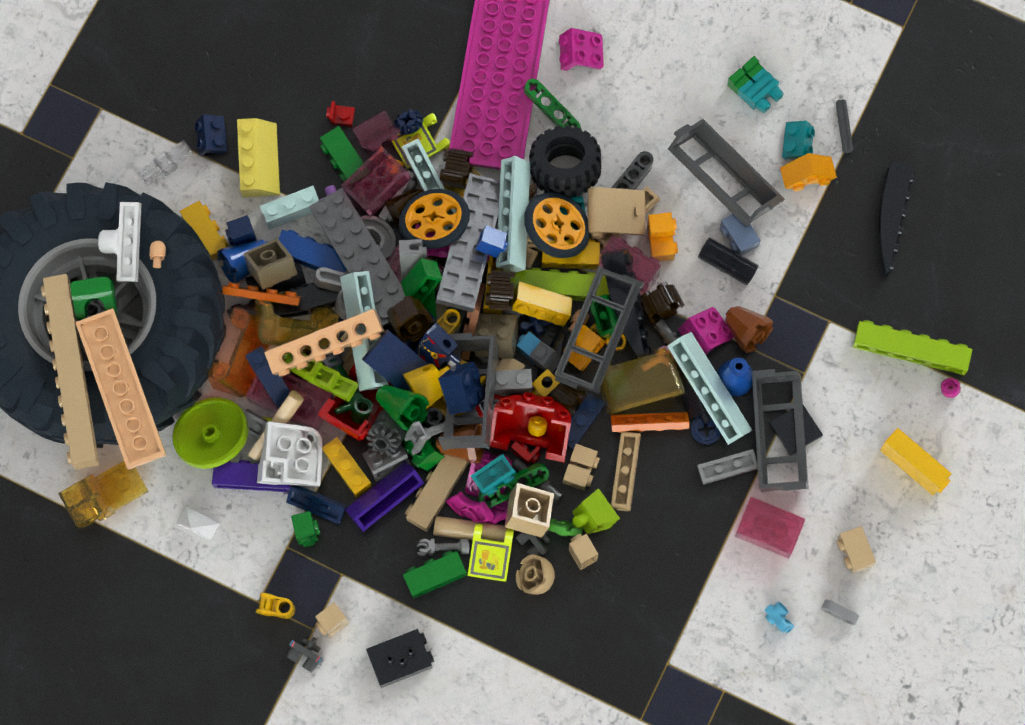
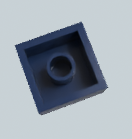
[438,362,485,415]

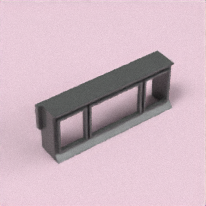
[668,119,785,227]
[555,266,645,394]
[438,333,499,451]
[752,369,809,492]

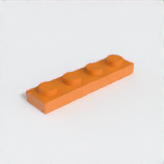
[222,282,301,306]
[611,412,689,433]

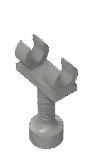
[417,539,469,557]

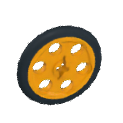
[399,189,470,249]
[524,193,590,258]

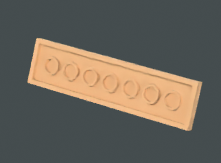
[75,308,166,470]

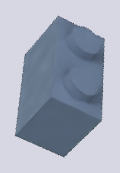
[719,214,761,256]

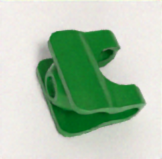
[70,277,117,321]

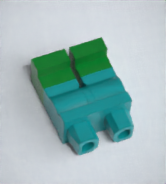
[727,56,784,113]

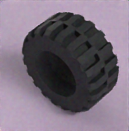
[529,125,601,198]

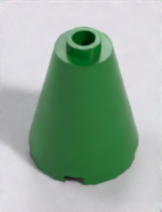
[376,385,429,431]

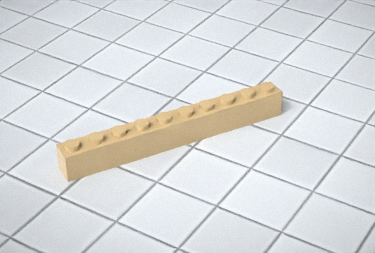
[41,274,99,470]
[405,358,525,532]

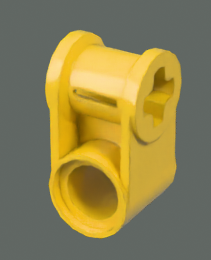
[437,309,461,334]
[256,593,296,619]

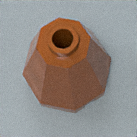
[725,306,773,353]
[436,424,484,463]

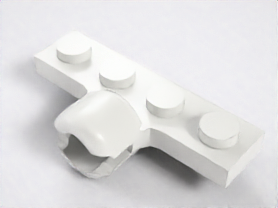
[98,202,141,282]

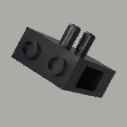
[366,629,435,688]

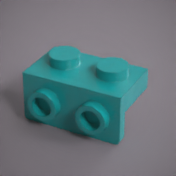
[782,120,815,160]
[471,454,516,496]

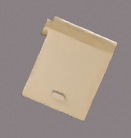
[587,187,645,239]

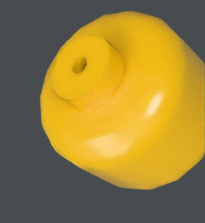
[528,416,547,437]

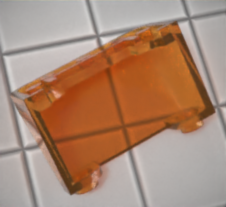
[207,306,273,398]

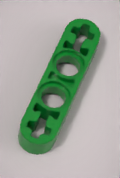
[523,79,581,128]
[478,463,549,508]

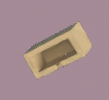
[563,444,600,491]
[836,526,876,573]
[569,534,598,570]
[315,602,349,638]

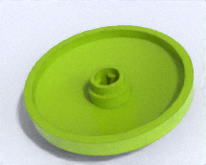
[172,397,249,469]

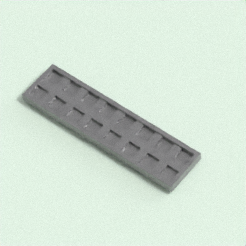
[436,173,500,312]
[309,188,405,328]

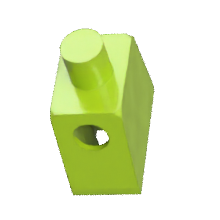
[572,489,620,534]

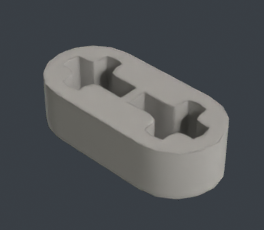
[821,599,859,625]

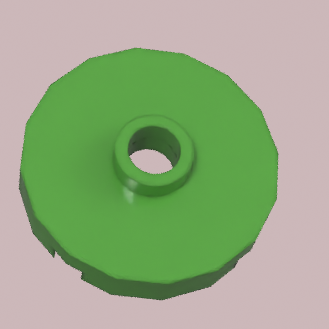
[548,518,583,536]

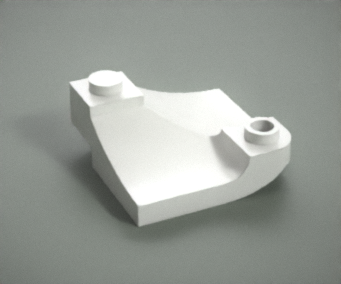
[257,422,322,487]

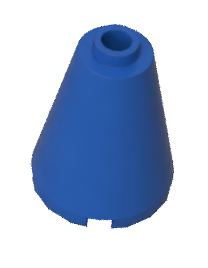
[217,240,267,283]
[717,358,753,397]

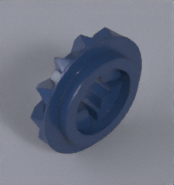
[394,108,423,135]
[691,414,721,445]

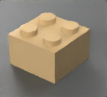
[505,483,554,538]

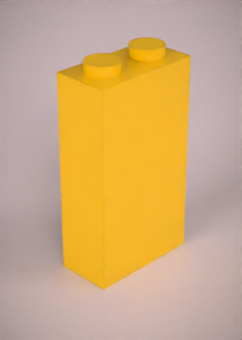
[880,428,952,495]

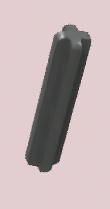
[836,99,853,153]

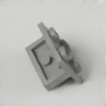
[362,444,411,482]

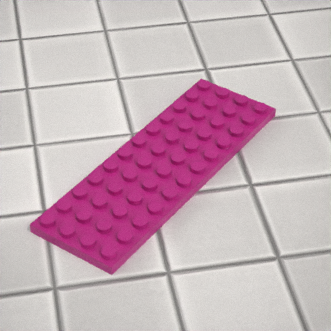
[449,0,550,170]

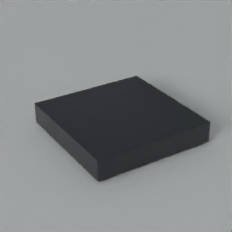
[769,405,823,456]

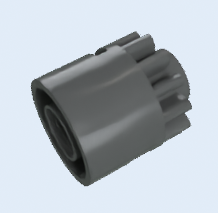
[366,410,407,455]

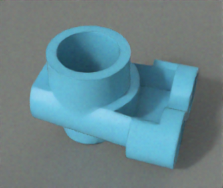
[764,601,794,633]

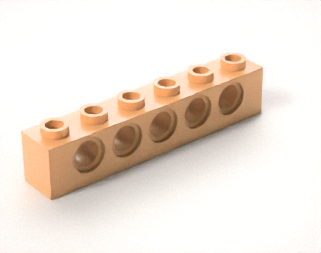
[264,309,384,377]

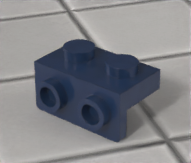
[195,114,227,156]

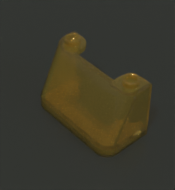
[254,299,339,350]
[596,347,685,415]

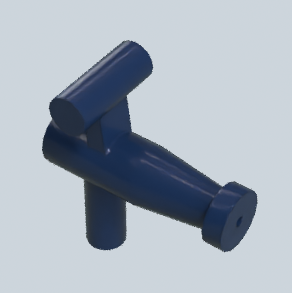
[518,316,554,336]

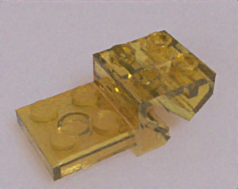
[58,461,149,529]

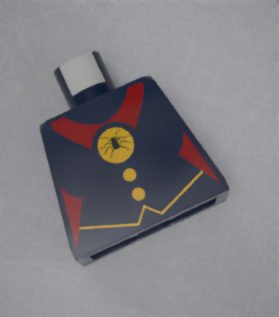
[414,322,461,369]

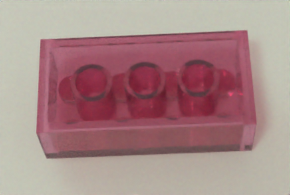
[246,374,334,431]

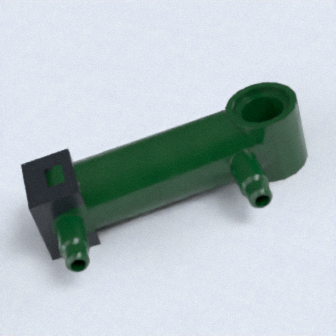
[321,353,373,424]

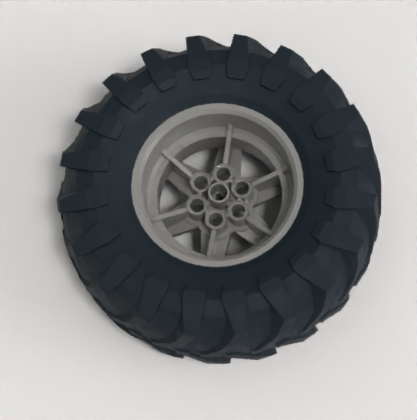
[0,182,226,448]

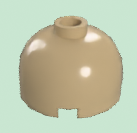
[516,554,555,595]

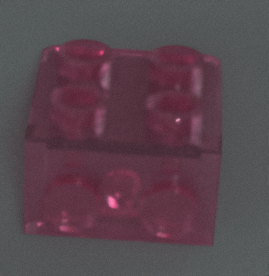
[352,110,401,151]

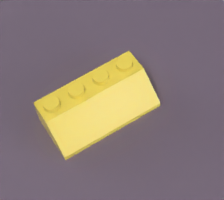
[237,118,280,198]

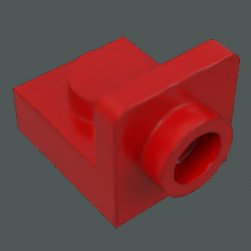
[326,101,355,127]
[510,441,541,465]

